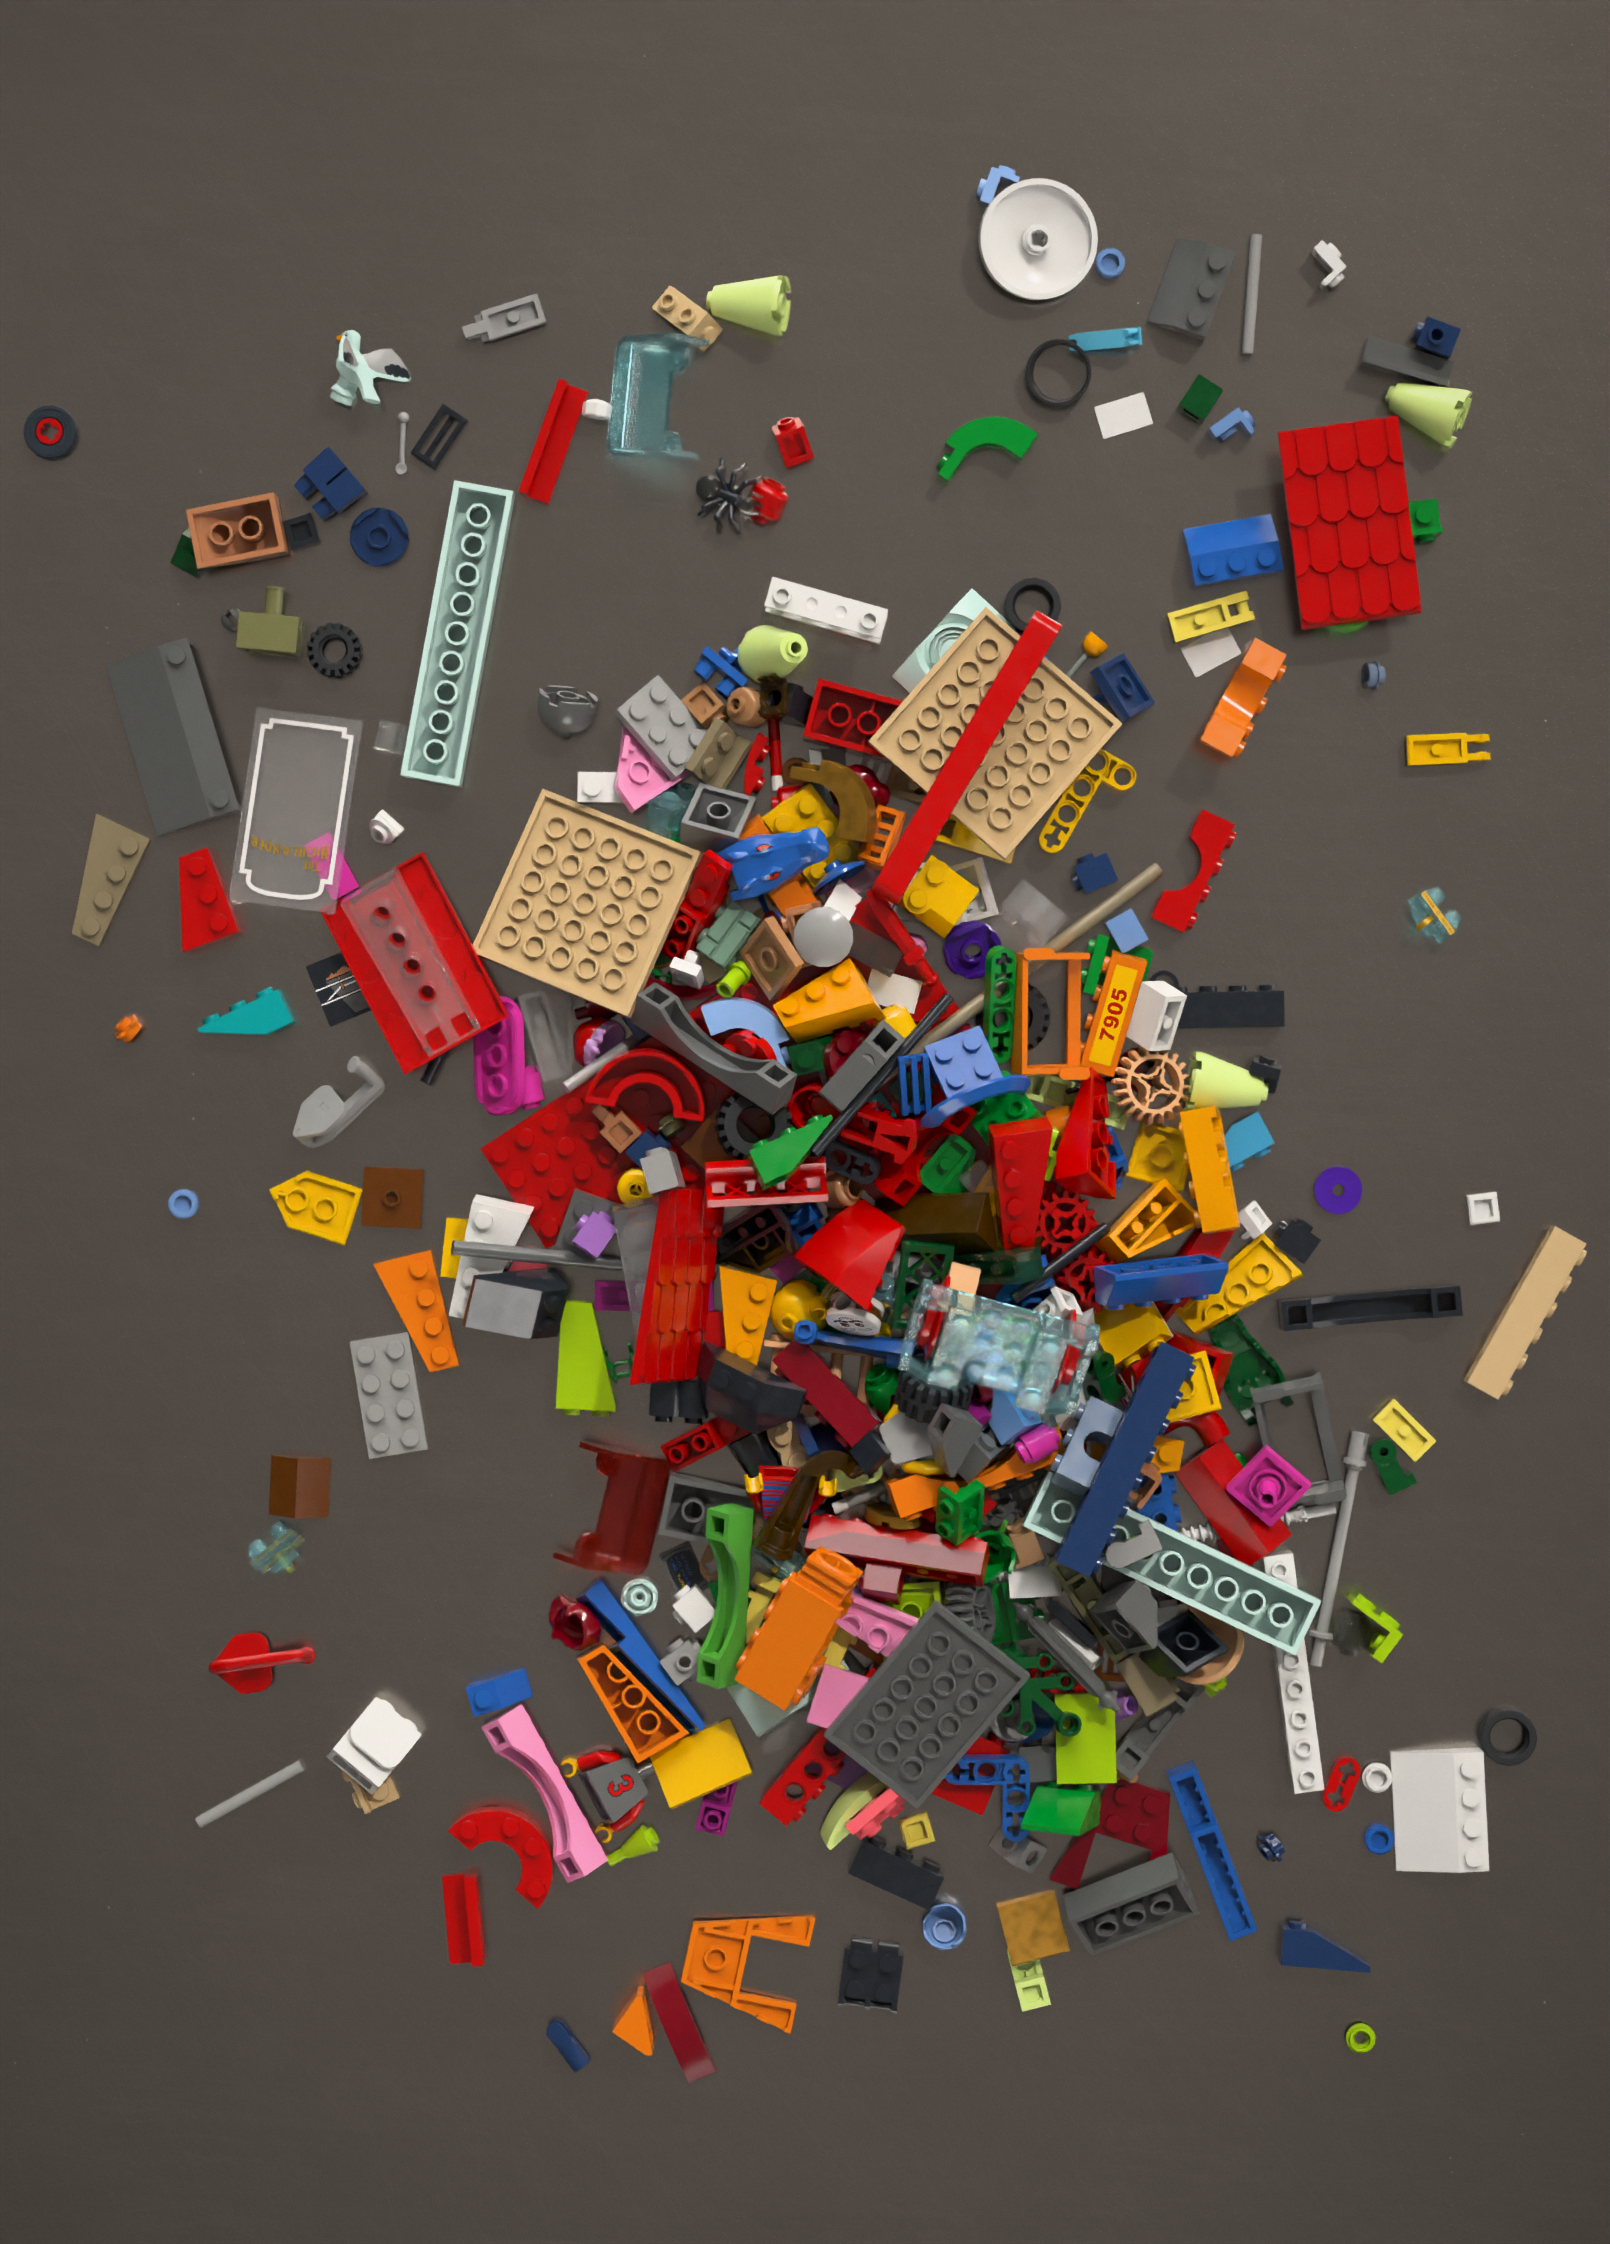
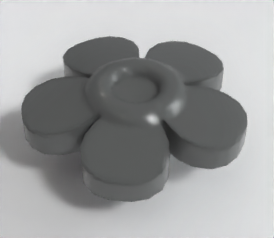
[988,1497,1021,1528]

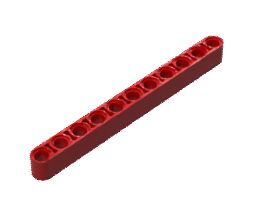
[870,610,1063,906]

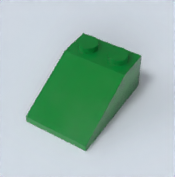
[1021,1780,1102,1836]

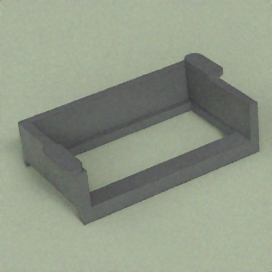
[1250,1372,1347,1505]

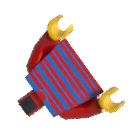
[744,1465,837,1523]

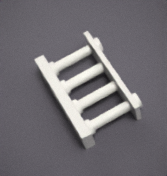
[764,577,888,645]

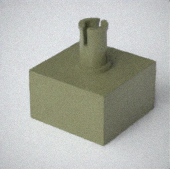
[236,586,305,658]

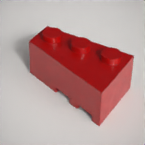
[179,847,242,953]

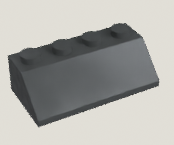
[1063,1852,1200,1956]

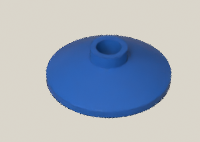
[812,860,866,896]

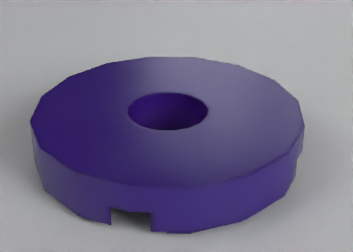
[943,920,1002,979]

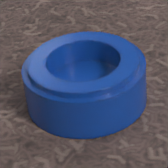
[1364,1824,1394,1855]

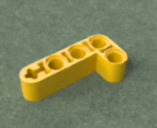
[1038,749,1136,854]

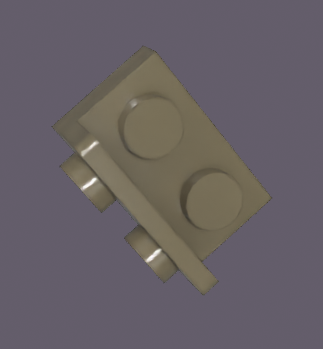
[684,718,753,789]

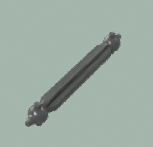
[1013,1601,1120,1712]

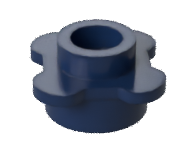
[1257,1833,1285,1862]

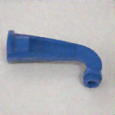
[794,1320,921,1370]

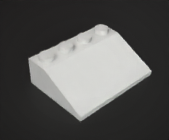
[1390,1747,1489,1873]

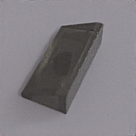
[848,921,903,978]

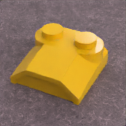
[897,855,979,938]

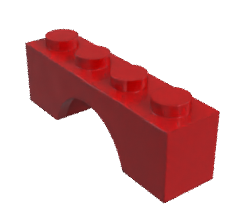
[1150,809,1237,933]
[872,1085,977,1206]

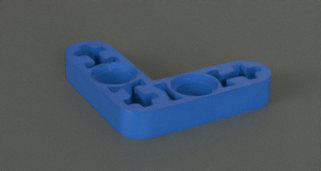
[945,1754,1030,1842]

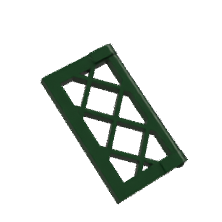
[891,1240,955,1330]

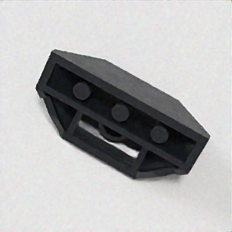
[716,1204,796,1273]
[696,1341,808,1435]

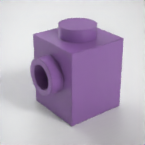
[571,1211,618,1259]

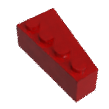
[987,1117,1053,1250]

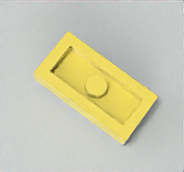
[1372,1398,1436,1462]

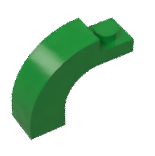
[936,417,1038,484]

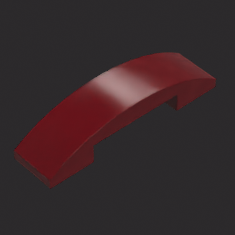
[643,1962,716,2083]

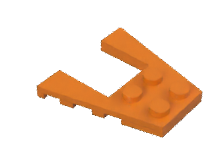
[680,1915,816,2034]

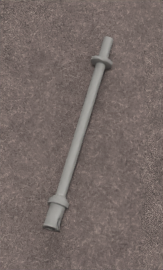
[1308,1431,1370,1667]

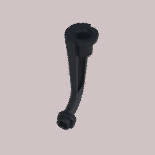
[727,1431,844,1529]

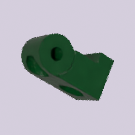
[1079,1348,1126,1405]
[1369,1438,1417,1495]

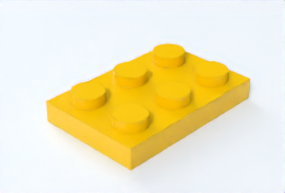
[762,782,860,888]

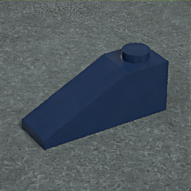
[1278,1921,1370,1973]

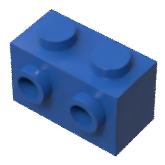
[1135,1472,1182,1531]

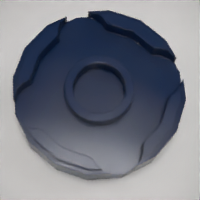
[350,507,409,567]

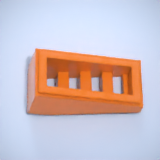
[856,804,906,872]

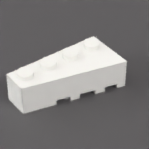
[449,1194,534,1319]

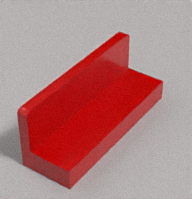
[442,1872,486,1966]

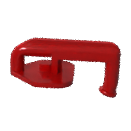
[208,1633,315,1694]

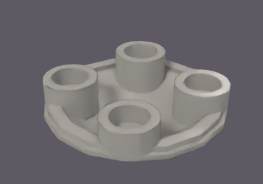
[794,907,854,967]

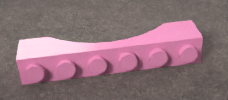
[481,1704,608,1883]

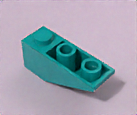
[197,987,296,1035]

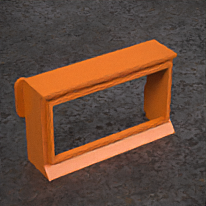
[1011,948,1090,1080]

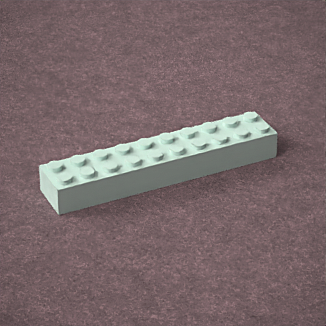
[400,480,515,788]
[1022,1470,1321,1656]

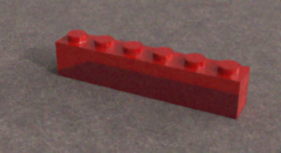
[804,1514,990,1587]

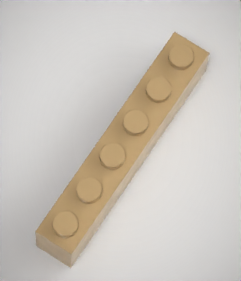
[1463,1225,1587,1400]

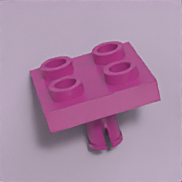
[1226,1444,1311,1527]

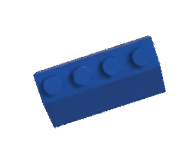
[1094,1254,1229,1310]

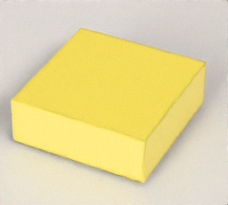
[898,1811,935,1850]

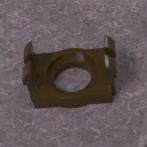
[757,673,789,720]

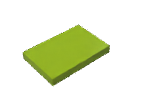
[1055,1693,1117,1784]

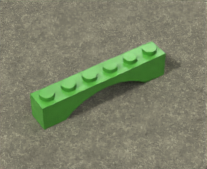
[696,1503,754,1689]

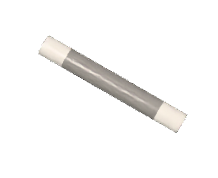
[832,1473,906,1515]

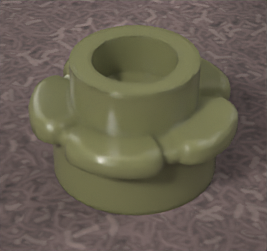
[658,1113,686,1139]

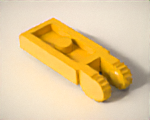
[1406,733,1491,766]

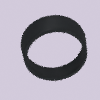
[1026,339,1091,406]

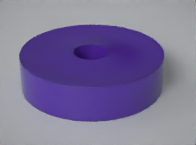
[1314,1166,1362,1214]

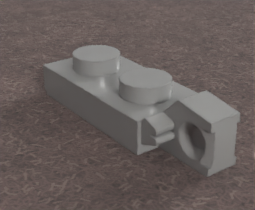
[462,294,547,342]

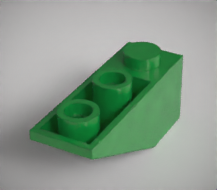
[747,1115,833,1190]

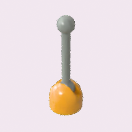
[1067,631,1109,679]

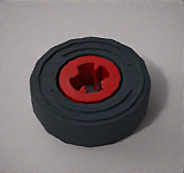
[23,405,77,459]

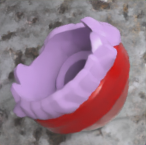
[572,1017,625,1067]

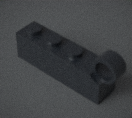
[1149,971,1285,1029]

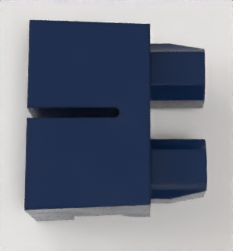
[294,446,368,520]

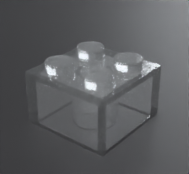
[998,878,1069,946]

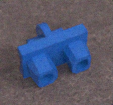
[694,646,748,699]

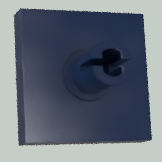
[1090,653,1155,723]

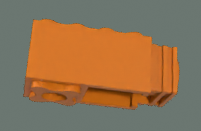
[734,1546,864,1711]

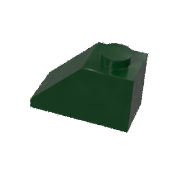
[787,1030,849,1076]

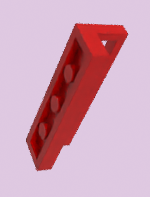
[519,378,589,505]
[705,1156,828,1208]

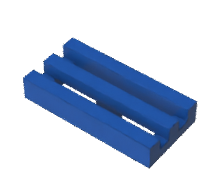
[897,1053,932,1116]

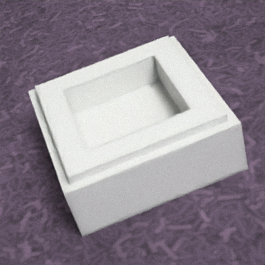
[1466,1192,1500,1225]

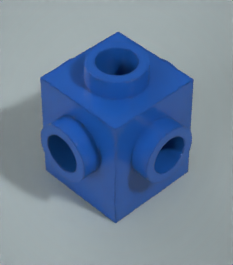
[786,1202,824,1246]

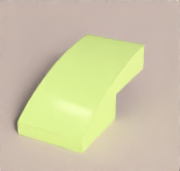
[1006,1949,1051,2012]

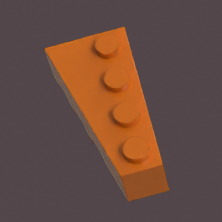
[739,814,825,924]

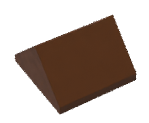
[269,1455,331,1519]

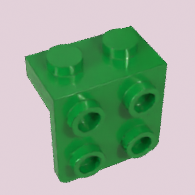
[1081,934,1153,1004]
[970,1070,1045,1146]

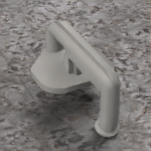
[293,1056,385,1148]

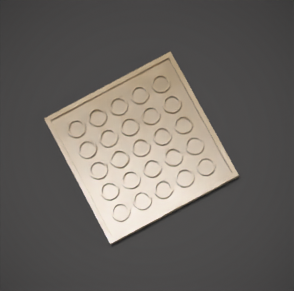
[868,607,1123,860]
[473,789,703,1019]

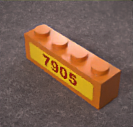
[1080,950,1147,1077]

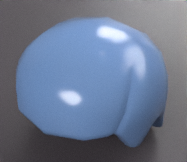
[922,1903,967,1951]

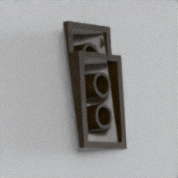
[874,1192,998,1255]

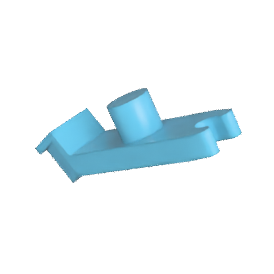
[1068,327,1142,351]

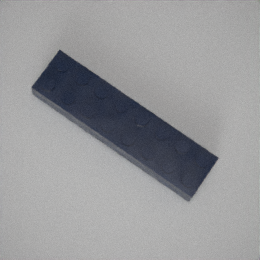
[1053,1341,1196,1577]

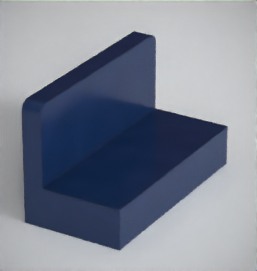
[793,1413,848,1459]

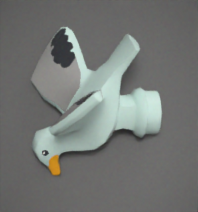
[329,330,411,406]

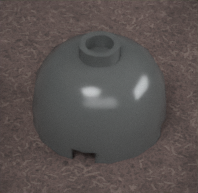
[537,685,598,737]

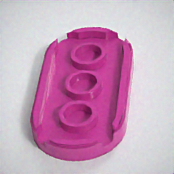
[473,996,525,1115]

